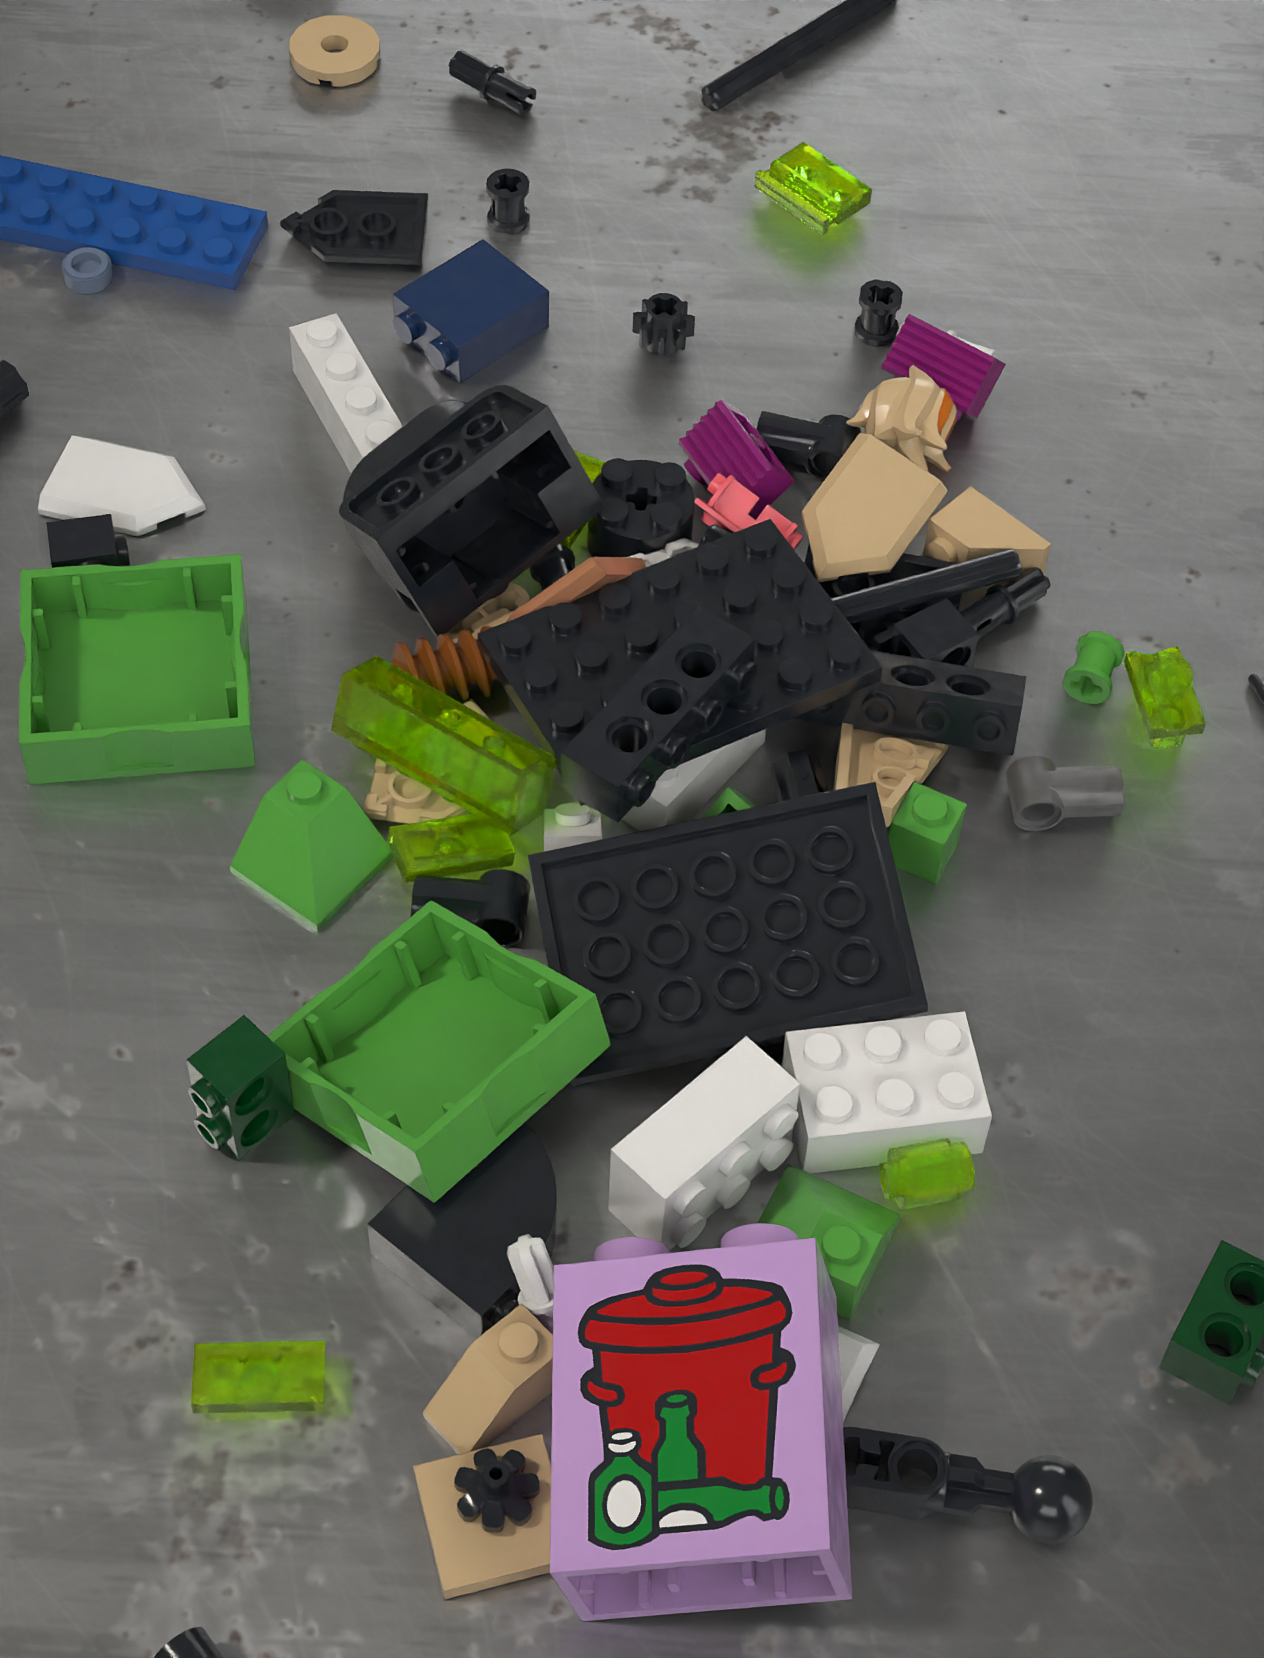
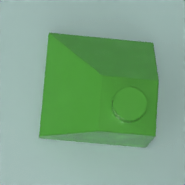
[230,759,393,932]
[757,1164,901,1321]

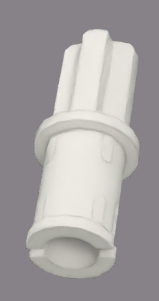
[507,1234,554,1335]

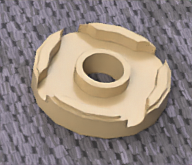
[289,15,380,87]

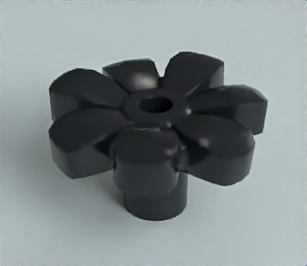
[454,1448,540,1533]

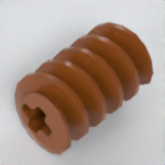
[391,625,507,713]

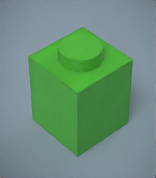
[888,782,967,885]

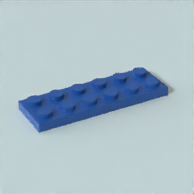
[0,155,268,290]

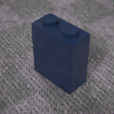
[392,239,549,383]

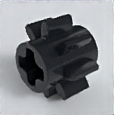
[632,293,695,356]

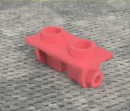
[694,473,804,550]

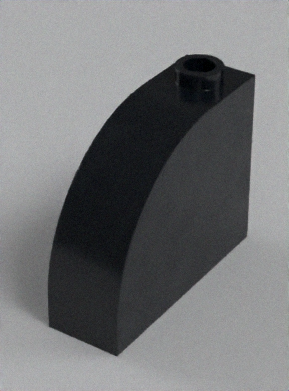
[367,1122,557,1339]

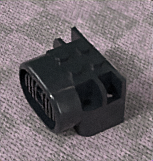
[339,385,605,637]

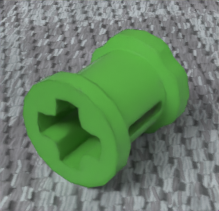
[1062,631,1125,704]

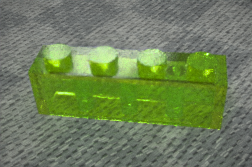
[331,655,556,836]

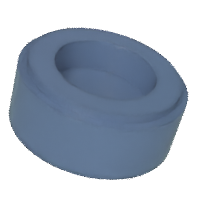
[62,247,113,294]

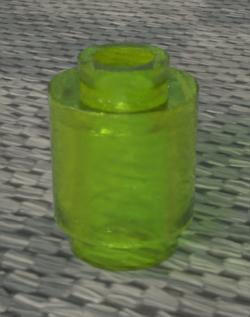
[879,1138,975,1210]

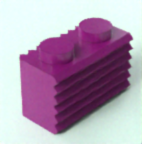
[881,314,1006,421]
[678,400,795,520]

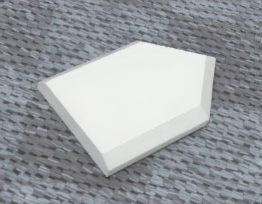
[38,435,206,537]

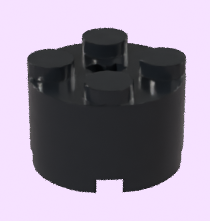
[587,458,695,557]

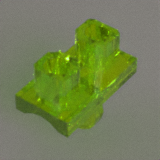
[1124,646,1206,748]

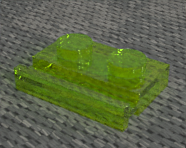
[754,142,872,235]

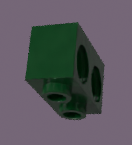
[186,1015,294,1161]
[1159,1240,1264,1405]

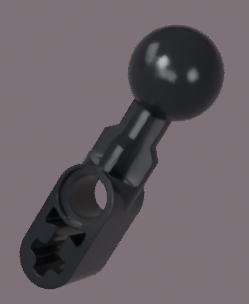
[843,1427,1093,1544]

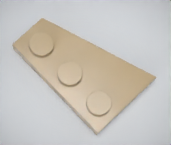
[834,722,949,827]

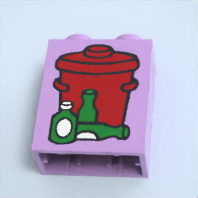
[550,1223,852,1621]

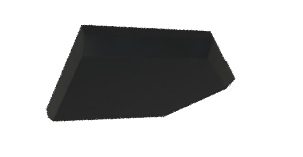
[280,190,428,266]

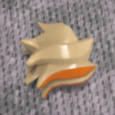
[846,365,956,473]

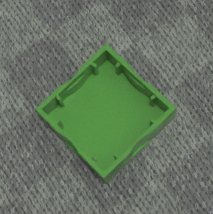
[19,554,256,785]
[267,901,611,1203]

